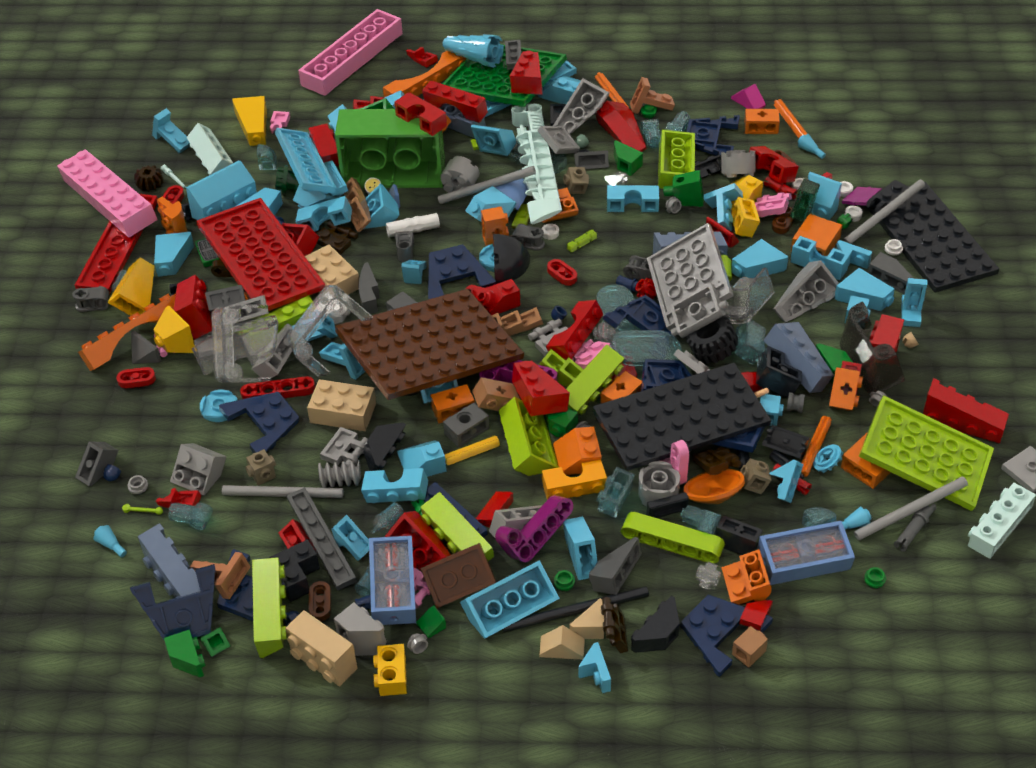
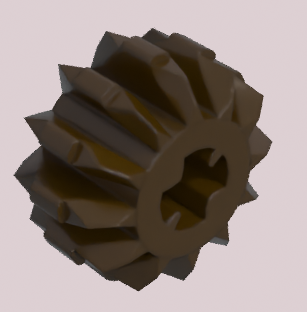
[134,165,164,192]

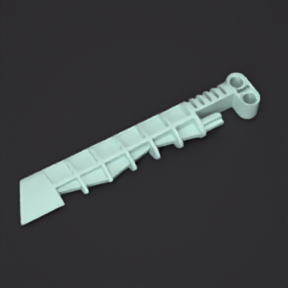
[511,104,562,224]

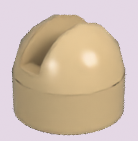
[902,332,919,348]

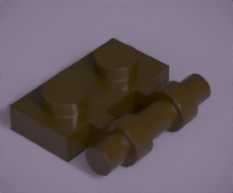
[316,221,358,255]
[692,446,741,475]
[601,597,628,653]

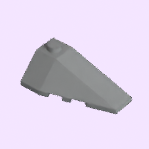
[553,78,610,134]
[773,260,839,323]

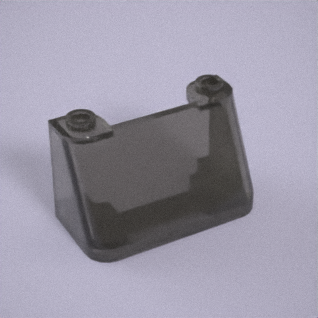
[840,301,905,394]

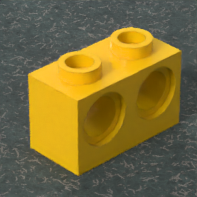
[731,197,760,238]
[373,644,407,696]

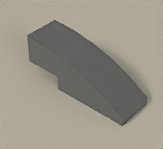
[359,262,380,316]

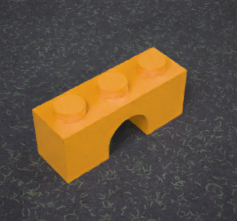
[542,460,607,500]

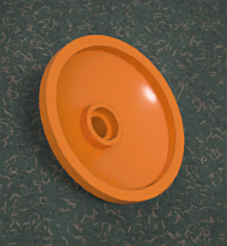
[684,469,745,504]

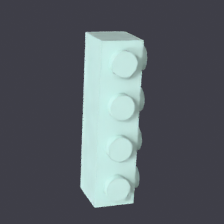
[187,123,233,175]
[968,483,1036,559]

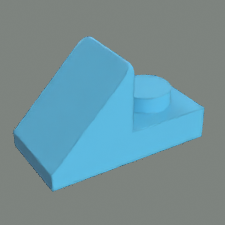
[836,240,872,269]
[401,260,427,284]
[769,460,803,503]
[332,515,369,561]
[578,642,611,693]

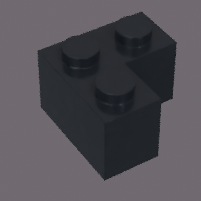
[756,346,802,398]
[269,539,320,602]

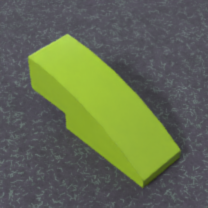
[538,349,584,387]

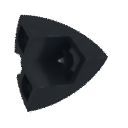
[493,234,530,284]

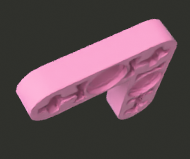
[660,440,689,485]

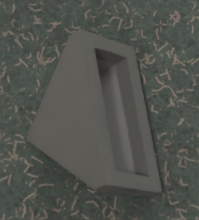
[574,150,609,169]
[131,330,161,364]

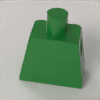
[663,170,704,206]

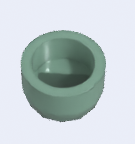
[575,134,589,148]

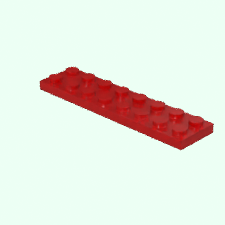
[75,194,158,294]

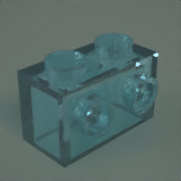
[735,318,766,365]
[596,467,635,518]

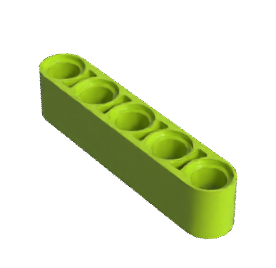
[621,512,725,564]

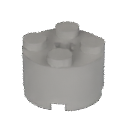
[721,150,756,178]
[441,156,480,193]
[638,461,680,507]

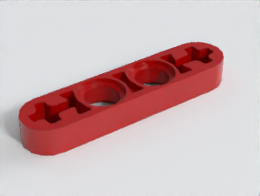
[240,376,315,399]

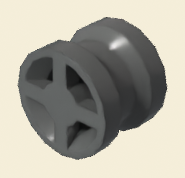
[787,392,805,414]

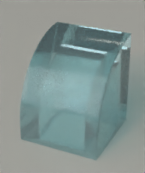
[257,144,277,170]
[802,507,837,527]

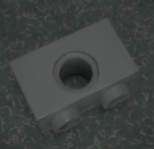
[443,403,489,448]

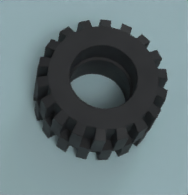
[686,316,739,364]

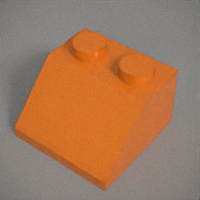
[553,427,602,475]

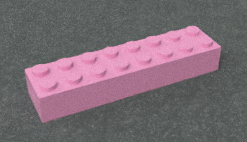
[298,9,403,96]
[57,149,158,238]

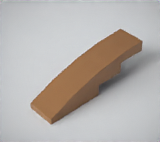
[344,177,371,232]
[492,307,543,336]

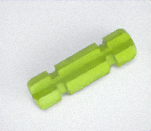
[567,230,597,252]

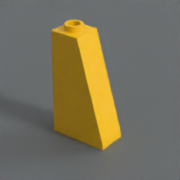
[232,96,267,146]
[108,257,155,316]

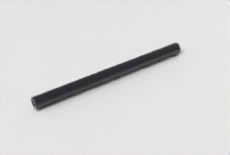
[502,586,649,632]

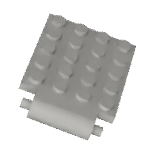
[647,223,734,338]

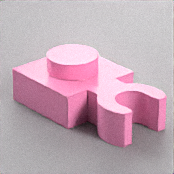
[270,111,290,134]

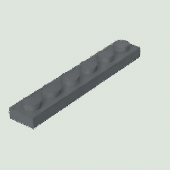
[286,487,357,591]

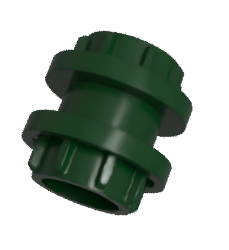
[275,165,299,196]

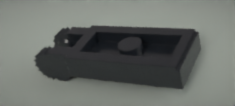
[866,180,909,212]

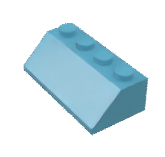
[186,161,257,220]
[460,560,560,639]

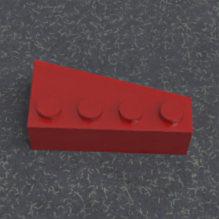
[923,378,1009,443]

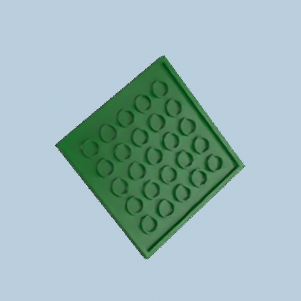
[442,44,567,107]

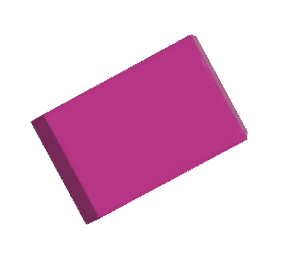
[731,84,766,109]

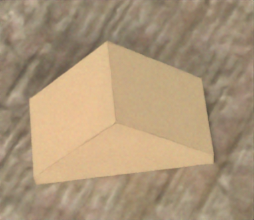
[570,598,604,639]
[539,625,585,660]

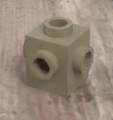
[563,167,589,194]
[245,449,276,486]
[740,458,772,494]

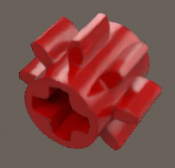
[635,277,657,299]

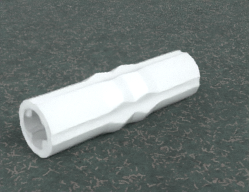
[386,213,440,237]

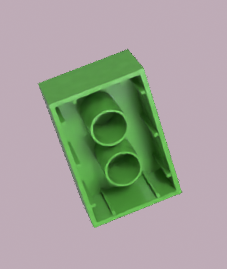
[335,109,445,188]

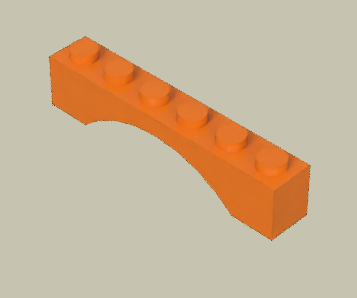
[383,51,466,98]
[78,293,176,371]

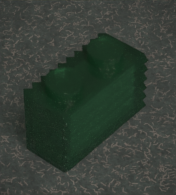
[790,179,820,222]

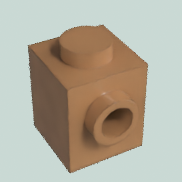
[732,626,768,667]

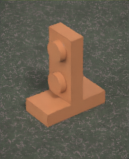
[630,77,675,114]
[190,552,251,599]

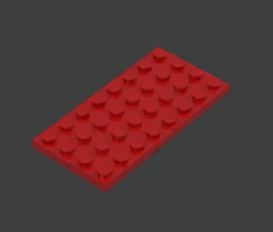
[197,198,325,311]

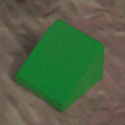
[416,605,446,639]
[200,627,231,657]

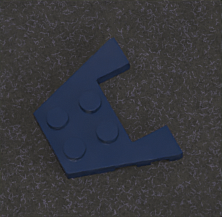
[686,115,740,157]
[428,244,496,299]
[602,295,671,360]
[641,359,692,391]
[219,392,299,453]
[217,549,287,621]
[130,564,215,640]
[681,595,773,677]

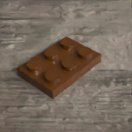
[420,543,497,608]

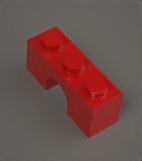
[394,92,447,136]
[749,146,799,183]

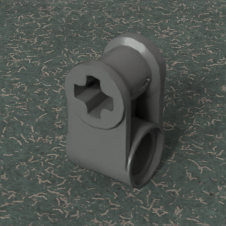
[511,224,545,251]
[395,231,414,262]
[623,255,653,280]
[72,286,109,312]

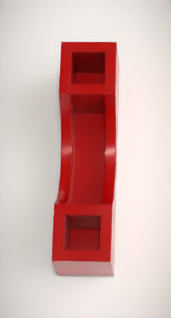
[422,80,488,123]
[546,300,604,360]

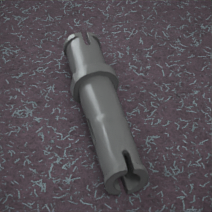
[894,503,937,552]

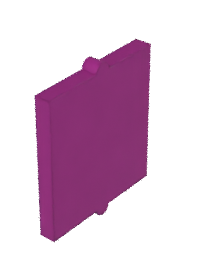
[842,187,882,206]

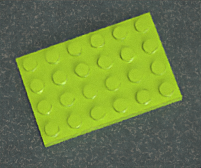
[859,395,994,511]

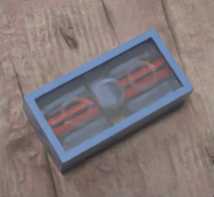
[757,521,855,585]
[369,536,416,625]

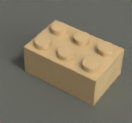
[305,244,359,298]
[307,379,376,432]
[286,610,358,687]

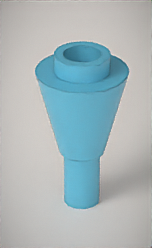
[798,134,826,159]
[842,506,872,530]
[93,525,127,557]

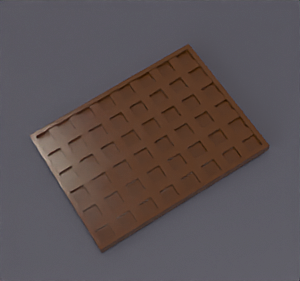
[335,289,524,400]

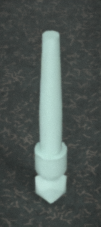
[161,164,186,188]

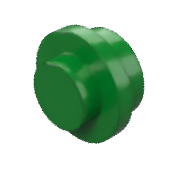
[641,104,657,119]
[837,213,853,230]
[864,567,886,588]
[554,570,575,591]

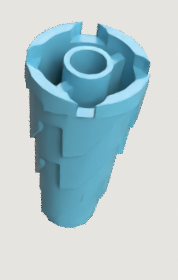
[443,34,504,68]

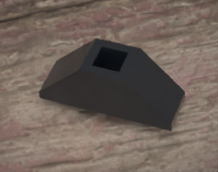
[363,422,406,471]
[631,595,680,653]

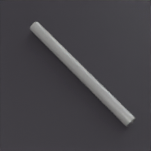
[438,166,536,204]
[843,179,925,244]
[854,476,968,541]
[222,485,344,498]

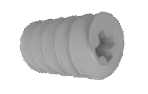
[318,460,361,488]

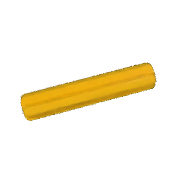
[445,436,500,465]

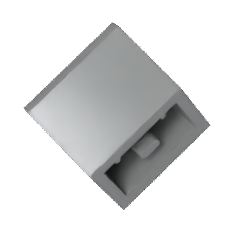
[170,443,227,495]
[334,602,387,656]

